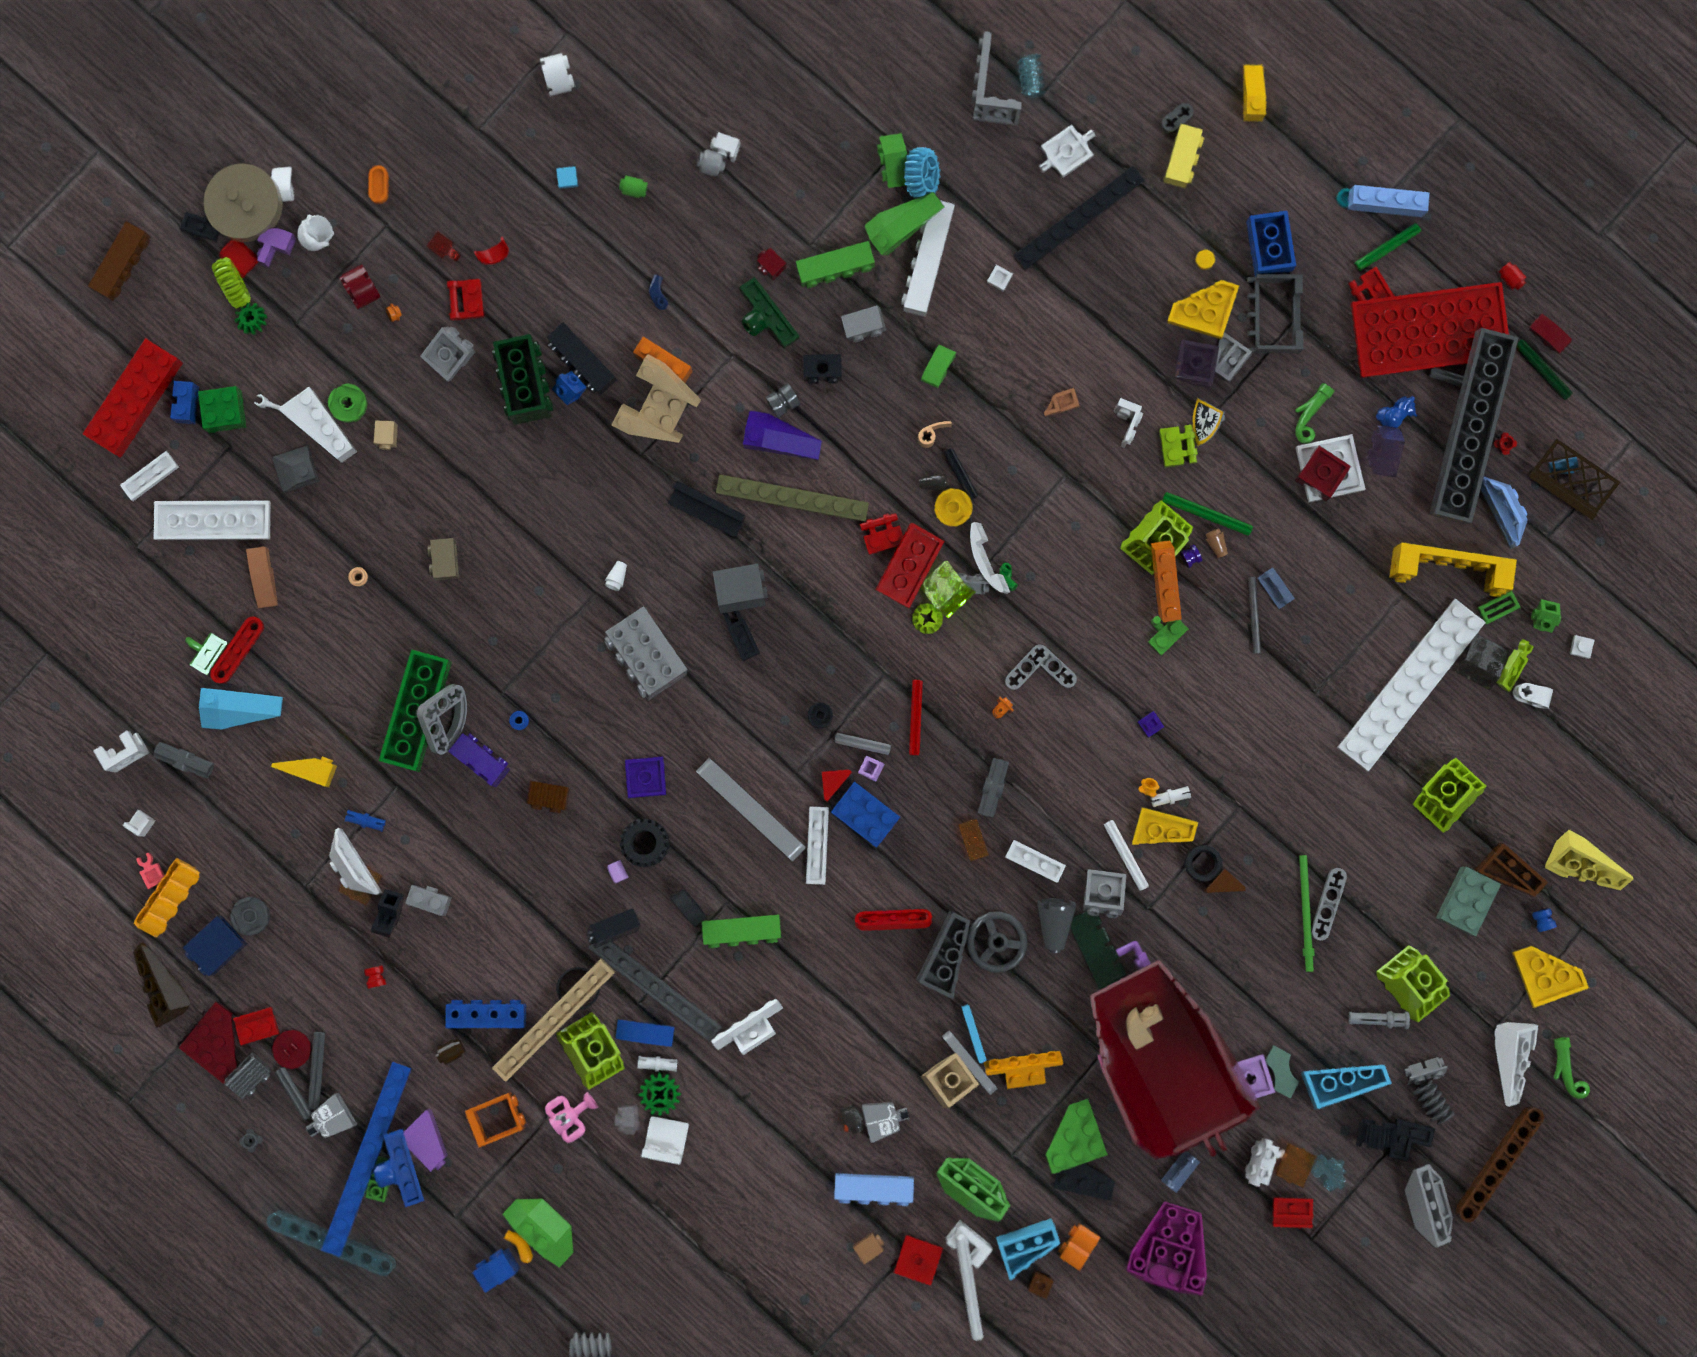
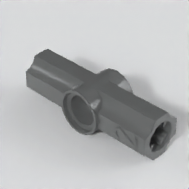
[153,742,214,778]
[977,758,1009,818]

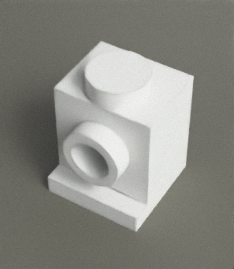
[710,132,740,162]

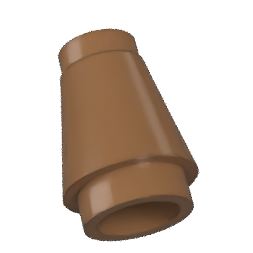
[1205,528,1228,558]

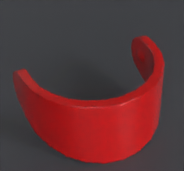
[474,236,509,265]

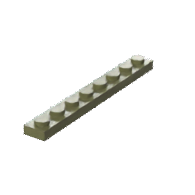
[716,474,869,522]

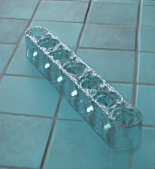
[267,1210,396,1276]

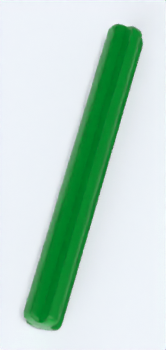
[1162,492,1253,536]

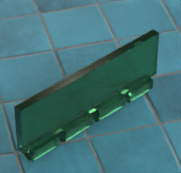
[1071,911,1126,990]

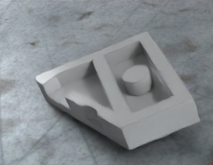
[1214,332,1252,383]

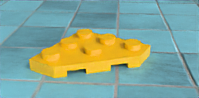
[1167,280,1239,340]
[1512,946,1589,1008]

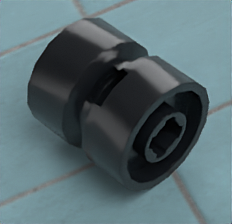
[808,702,833,729]

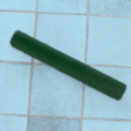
[1516,339,1573,400]

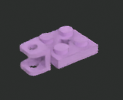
[1237,1054,1275,1098]

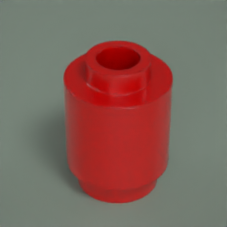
[1499,262,1527,291]

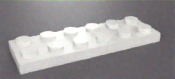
[154,501,271,540]

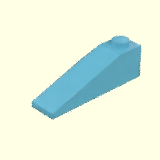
[199,688,283,730]

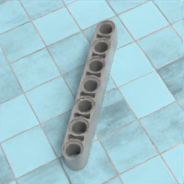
[696,758,806,861]

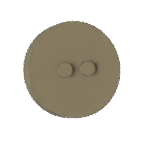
[204,164,283,242]

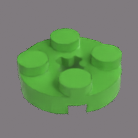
[328,384,367,423]

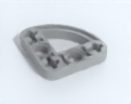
[417,684,467,755]

